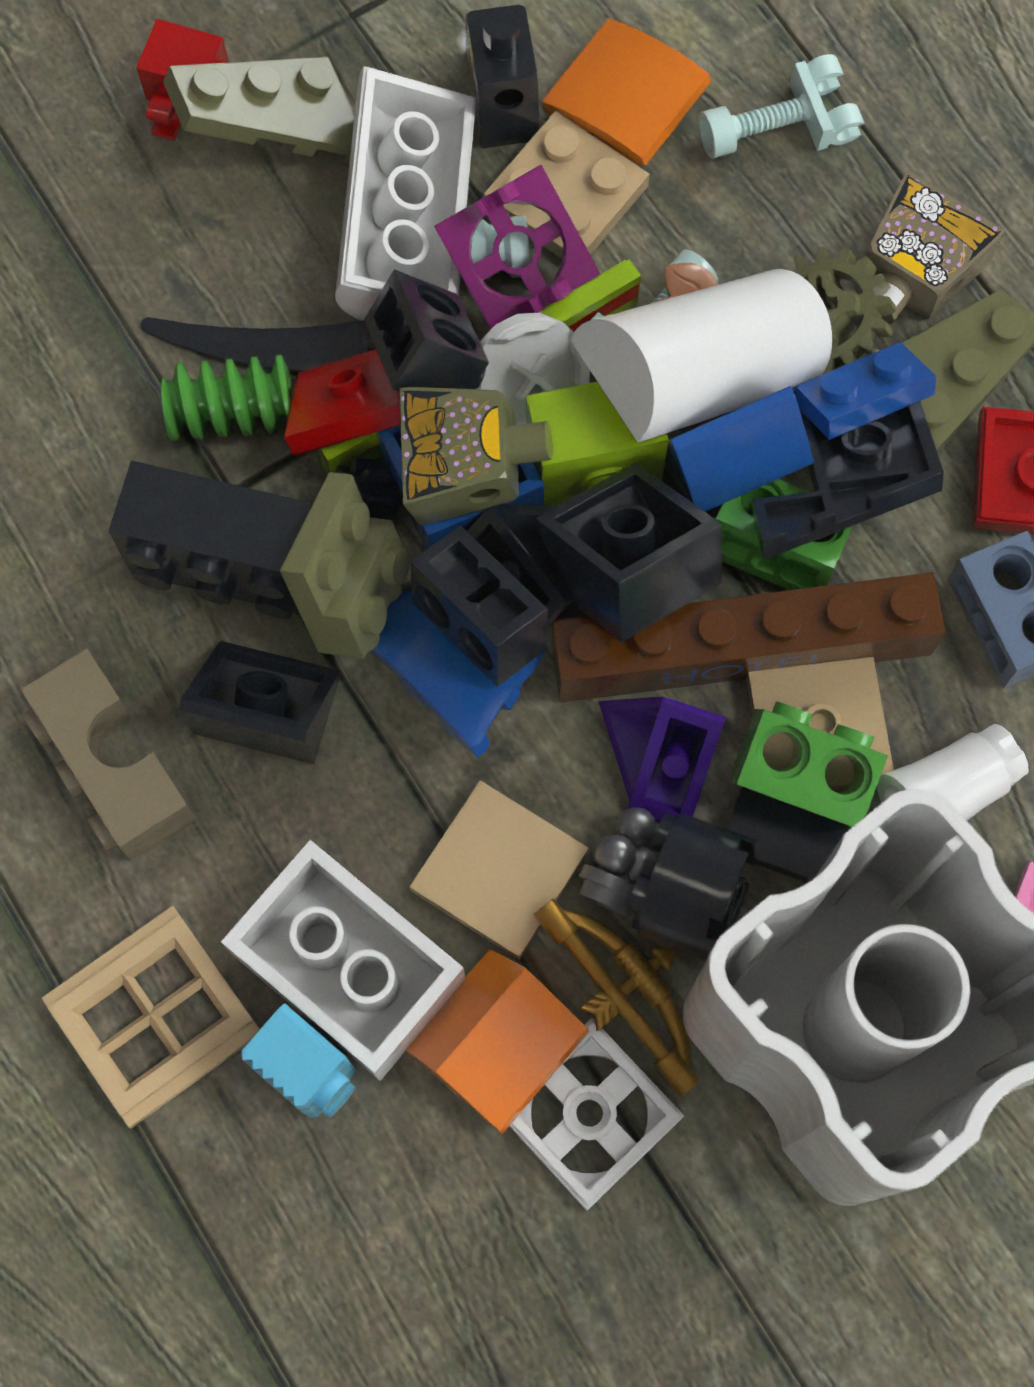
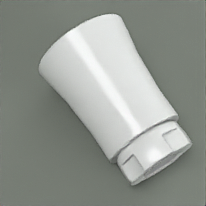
[877,724,1029,820]

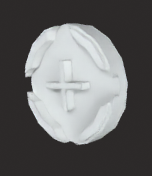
[477,312,590,425]

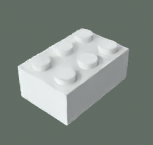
[221,840,466,1081]

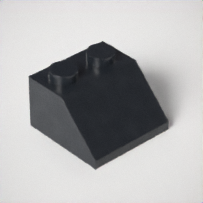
[535,462,721,643]

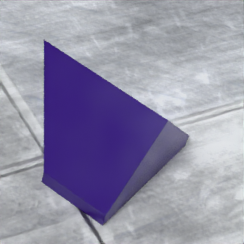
[598,696,726,820]

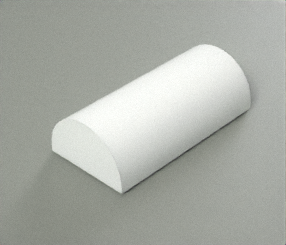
[335,66,476,321]
[569,269,832,442]

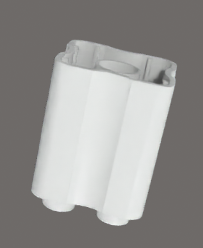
[683,788,1034,1206]

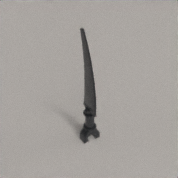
[141,317,472,372]

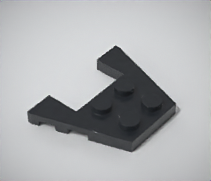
[729,391,944,558]

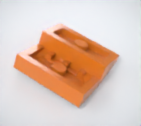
[542,18,711,166]

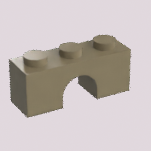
[20,648,197,860]

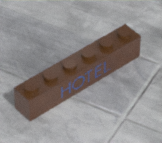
[551,572,946,703]

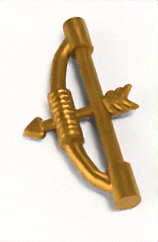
[533,898,700,1097]

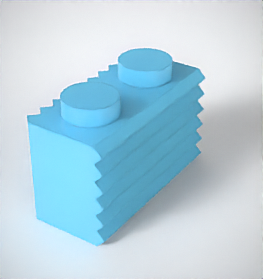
[242,1003,357,1118]

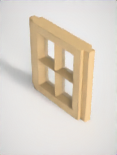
[42,906,260,1128]

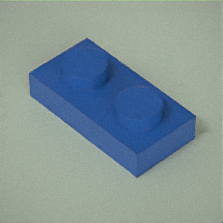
[795,342,936,440]

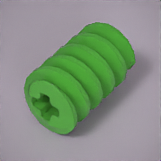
[161,355,292,441]

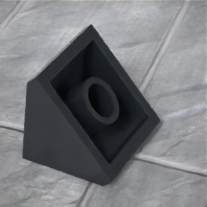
[179,640,341,764]

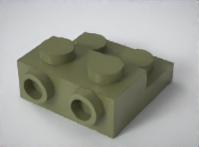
[280,472,409,659]

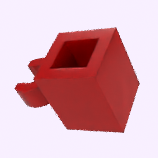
[136,19,229,141]

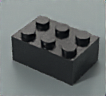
[108,460,313,619]

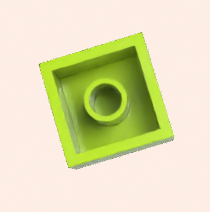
[526,382,669,505]

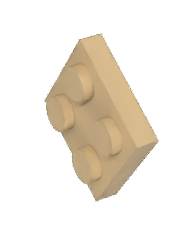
[484,111,650,259]

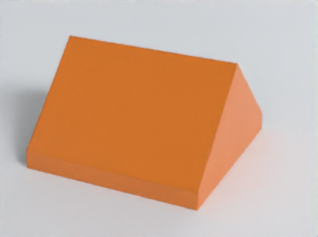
[406,949,589,1134]

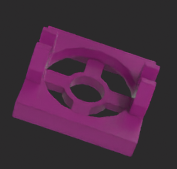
[434,164,600,329]

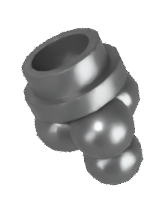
[578,808,657,915]

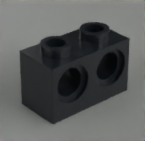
[364,269,489,392]
[410,525,548,687]

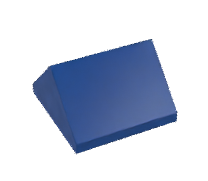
[666,386,814,512]

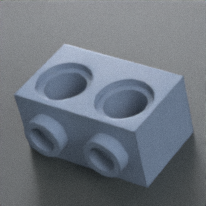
[947,530,1034,689]

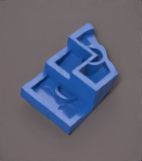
[370,586,545,758]

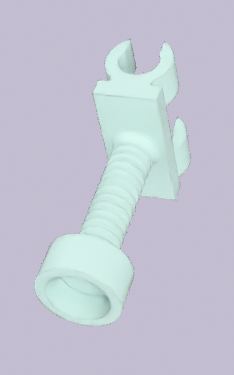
[698,54,865,159]

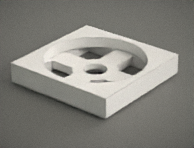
[509,1018,684,1211]

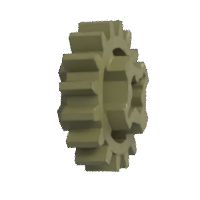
[794,246,896,374]

